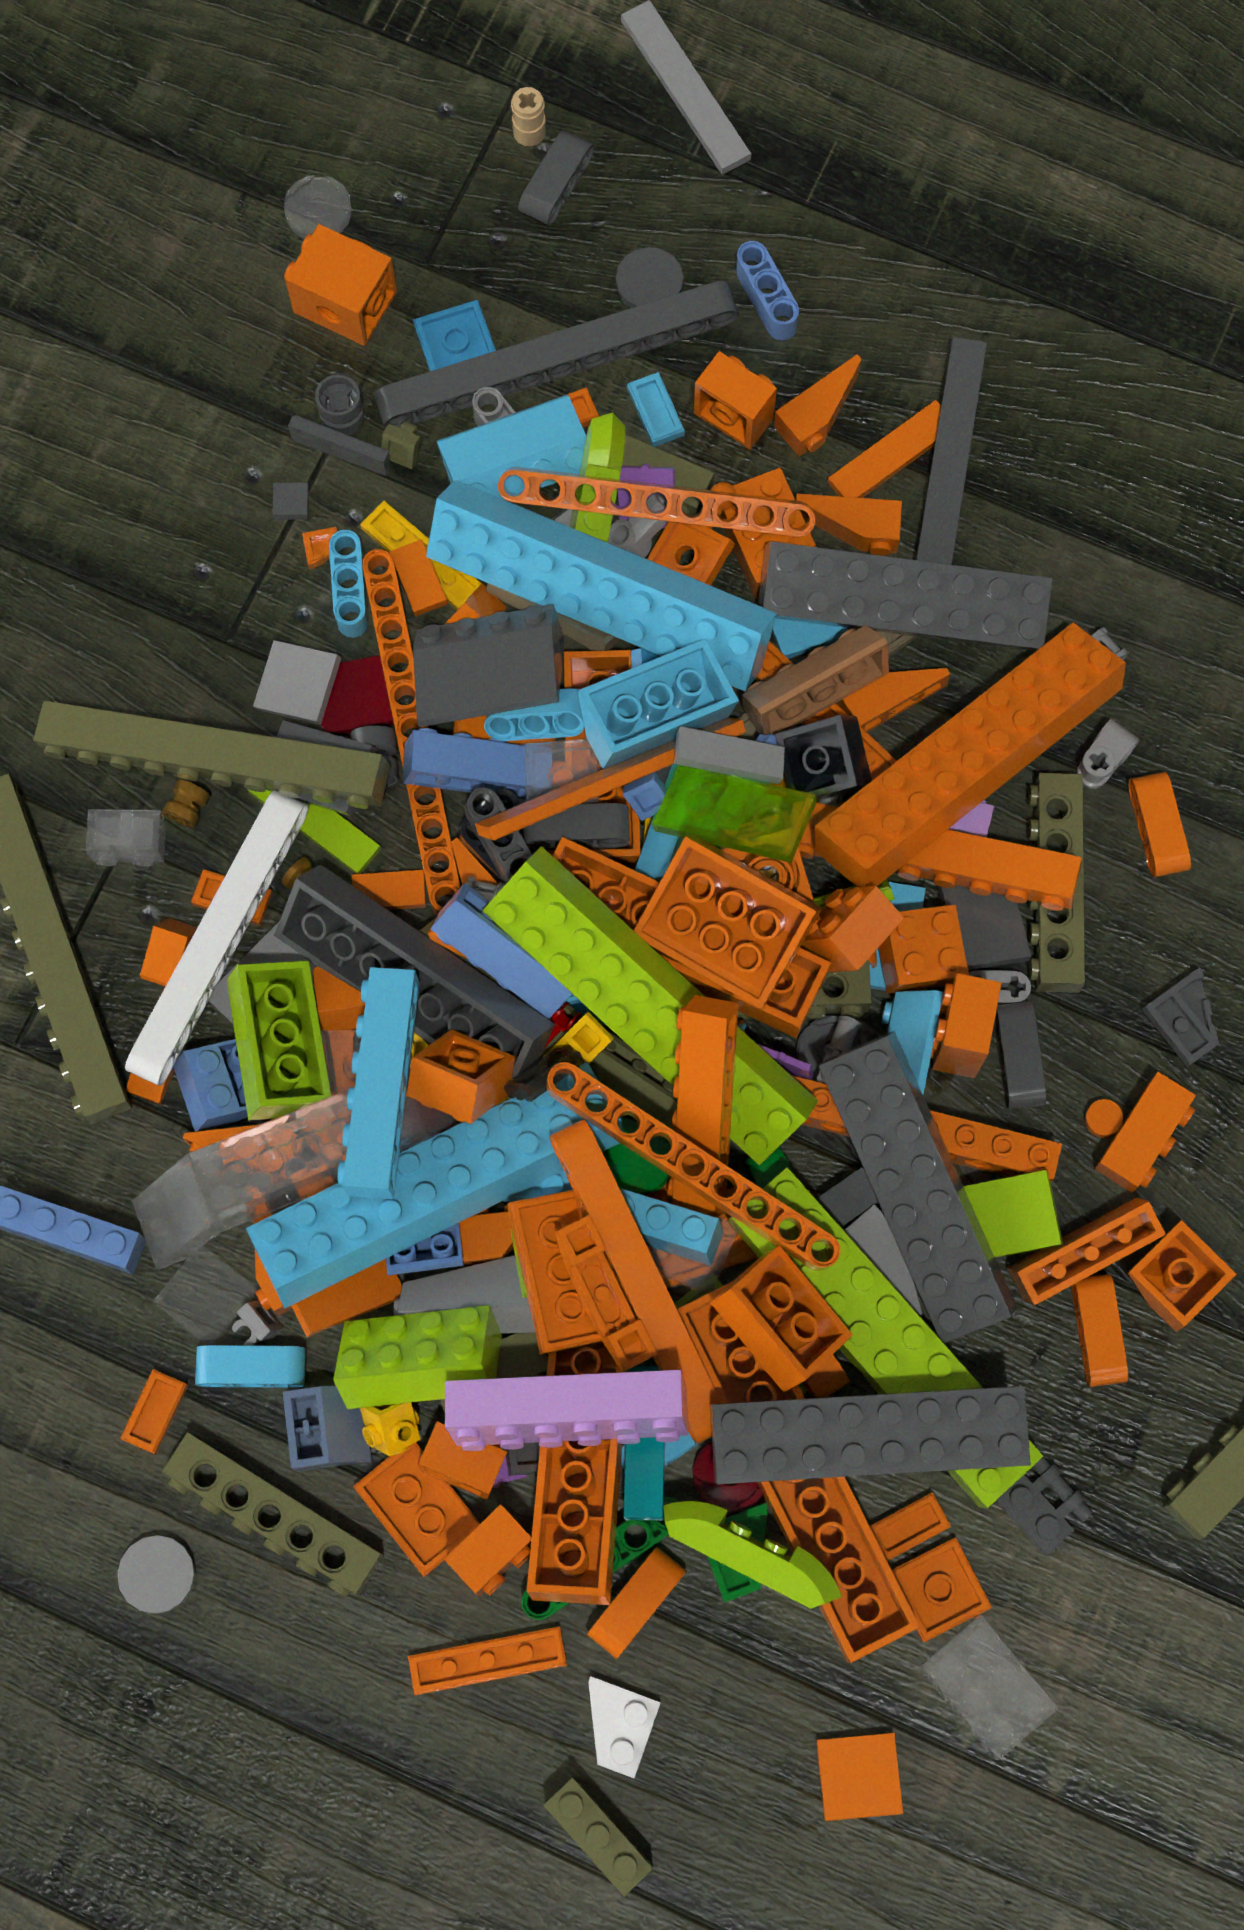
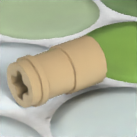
[511,87,546,147]

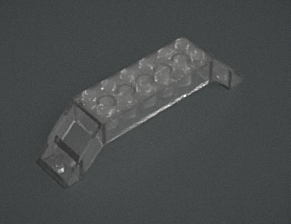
[132,1068,462,1270]

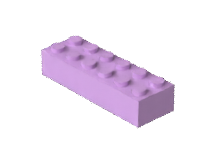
[445,1370,688,1451]

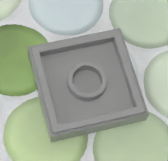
[253,640,341,725]

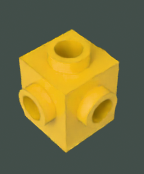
[360,1403,421,1456]

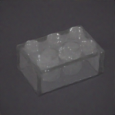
[918,1615,1058,1760]

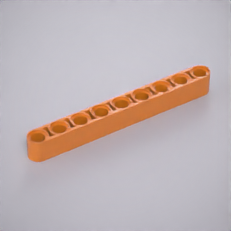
[498,467,815,537]
[546,1062,840,1270]
[549,1119,722,1445]

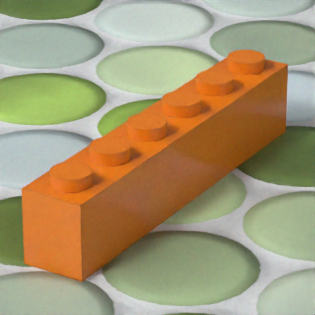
[668,995,738,1218]

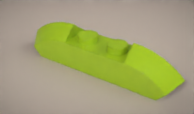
[570,412,625,543]
[663,1501,842,1609]

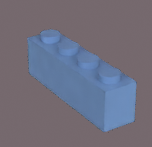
[403,728,553,799]
[431,883,572,1019]
[0,1186,147,1275]

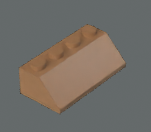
[742,625,889,736]

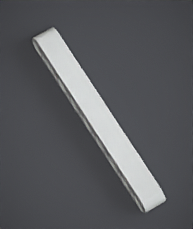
[125,790,308,1086]

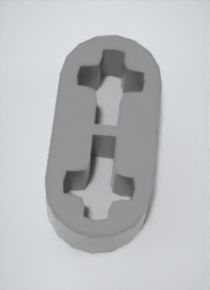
[969,970,1031,1005]

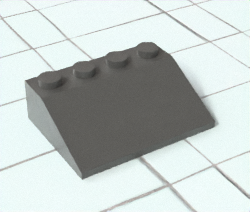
[413,604,564,727]

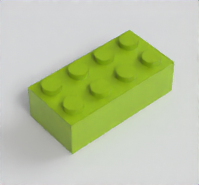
[226,961,332,1120]
[333,1305,502,1409]

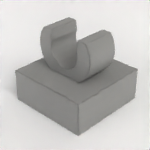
[232,1300,284,1346]

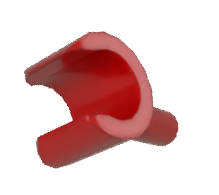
[544,1002,580,1049]

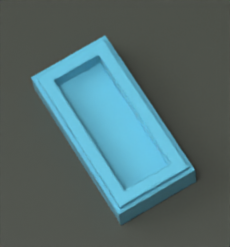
[627,372,685,447]

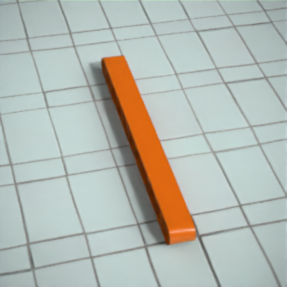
[362,549,461,917]

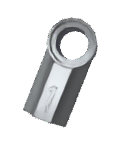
[608,492,668,558]

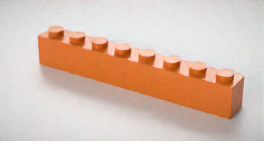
[791,801,1082,911]

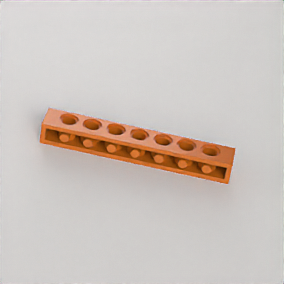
[791,1075,1062,1183]

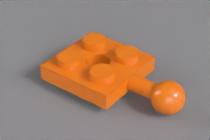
[647,482,736,586]

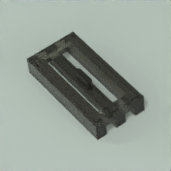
[504,1048,584,1102]

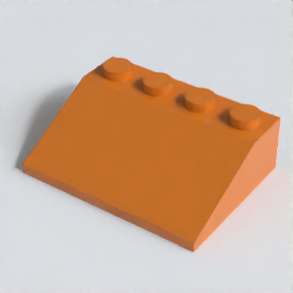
[633,834,823,1009]

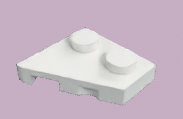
[588,1676,661,1778]

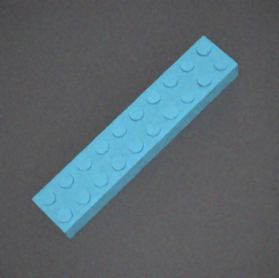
[426,480,777,692]
[246,1062,623,1309]

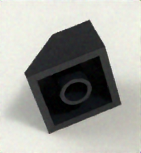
[775,715,872,805]

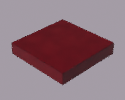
[321,655,394,736]

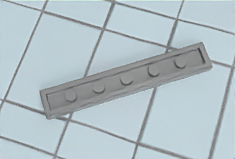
[621,0,751,175]

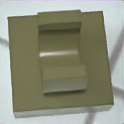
[381,421,420,469]

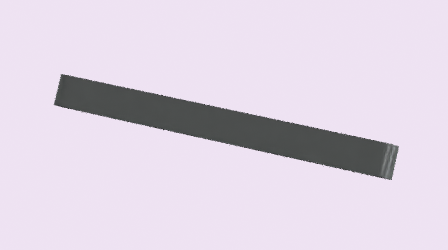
[373,281,739,428]

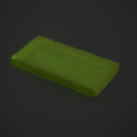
[652,765,817,863]

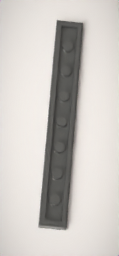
[916,337,987,565]

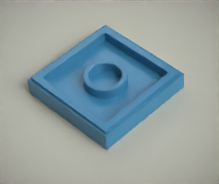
[413,300,496,371]

